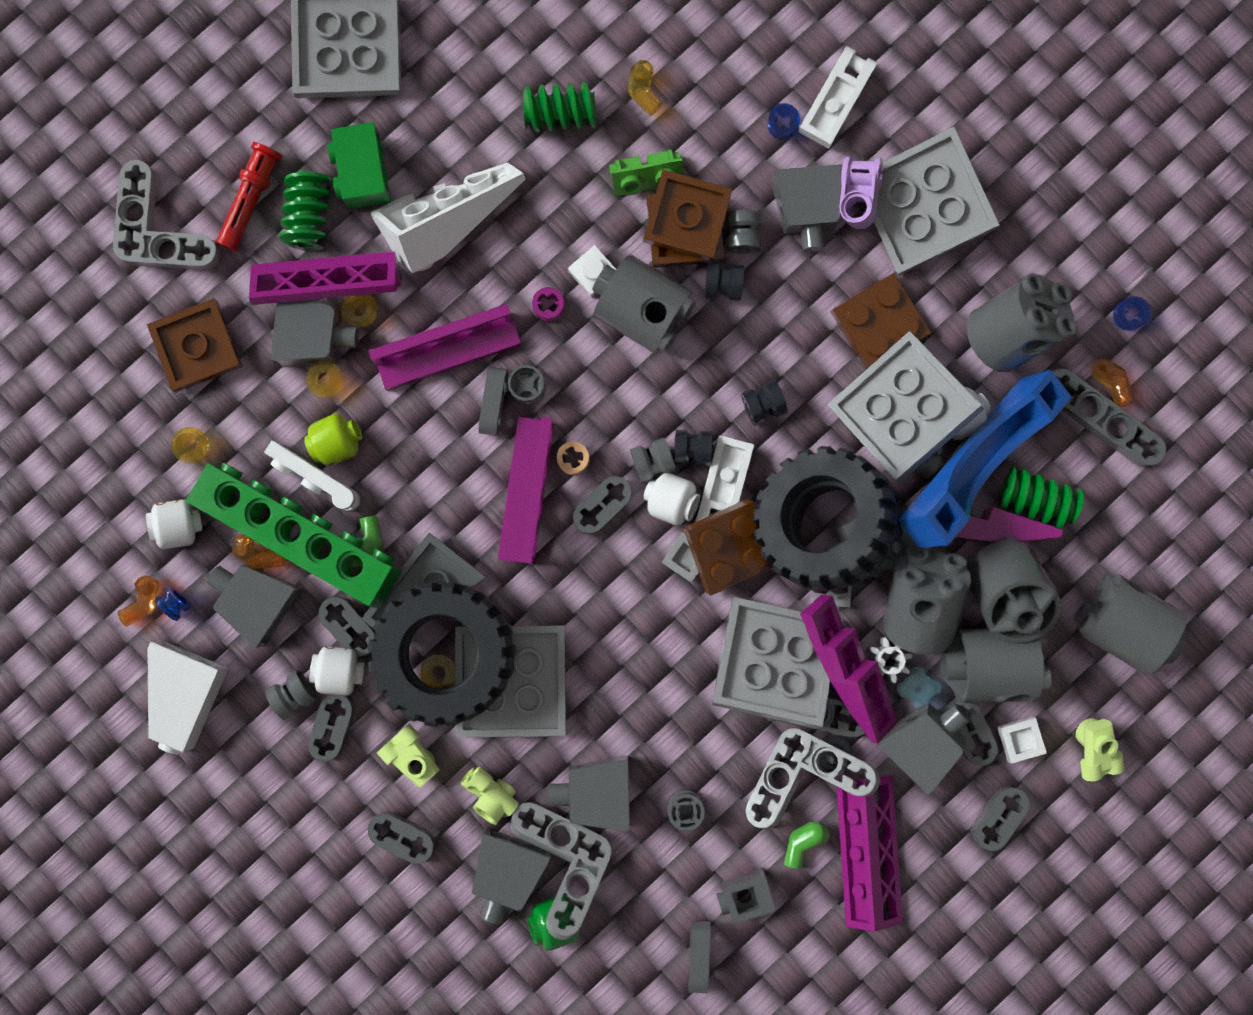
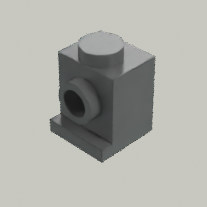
[716,868,776,924]

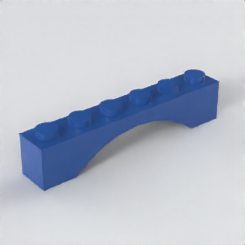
[898,370,1072,548]

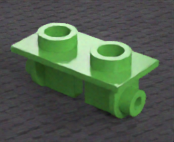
[609,149,683,197]

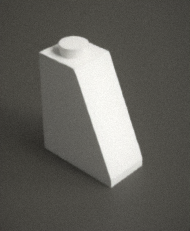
[148,640,228,755]

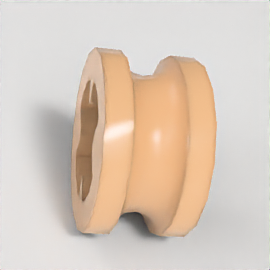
[557,441,589,475]

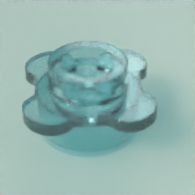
[897,667,941,709]

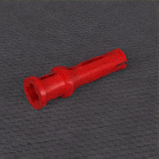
[215,142,283,252]

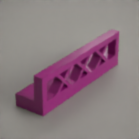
[249,251,402,305]
[368,304,522,391]
[498,417,555,564]
[836,775,903,932]

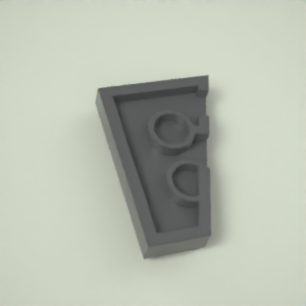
[361,533,487,628]

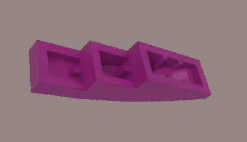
[954,507,1063,542]
[800,595,897,743]

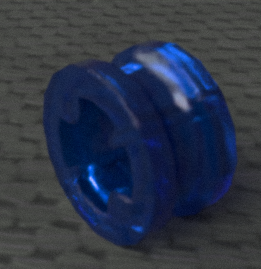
[767,103,800,140]
[1113,296,1151,331]
[154,586,191,621]

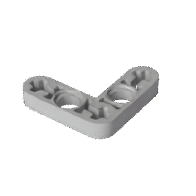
[113,160,221,270]
[746,728,880,829]
[510,802,612,940]

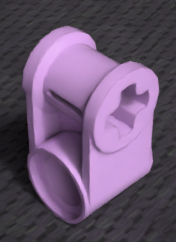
[839,156,883,229]

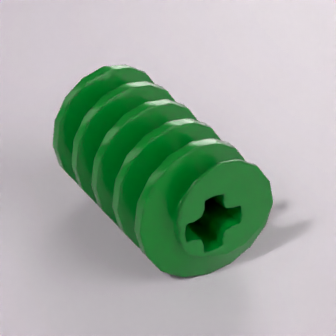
[523,82,597,132]
[279,171,331,251]
[1000,465,1084,529]

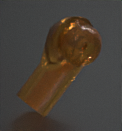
[1092,359,1133,407]
[232,535,286,569]
[118,576,161,627]

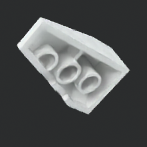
[370,163,525,273]

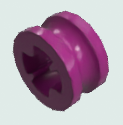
[532,287,565,322]

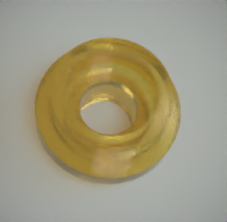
[341,294,378,328]
[306,361,343,398]
[171,427,209,463]
[420,655,455,689]

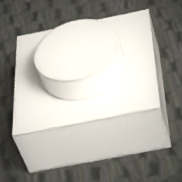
[568,245,616,298]
[997,717,1047,764]

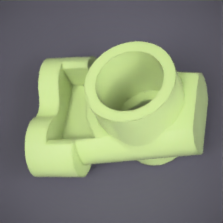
[1076,718,1125,781]
[377,723,440,789]
[460,767,519,825]

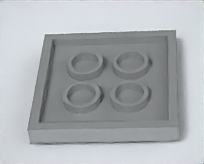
[291,0,401,99]
[865,127,1000,275]
[827,331,984,484]
[711,597,830,729]
[455,625,566,737]

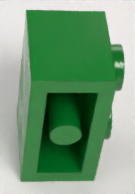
[327,122,391,210]

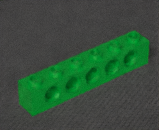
[186,462,402,609]

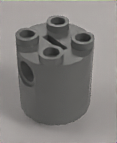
[592,254,696,354]
[967,273,1076,372]
[966,536,1062,643]
[883,545,971,655]
[1074,572,1187,675]
[941,629,1051,703]

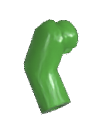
[351,516,383,567]
[784,822,829,869]

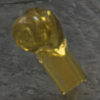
[628,60,662,116]

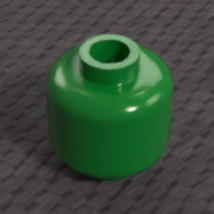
[527,897,584,951]

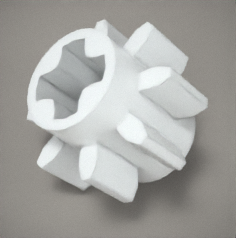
[867,637,912,683]

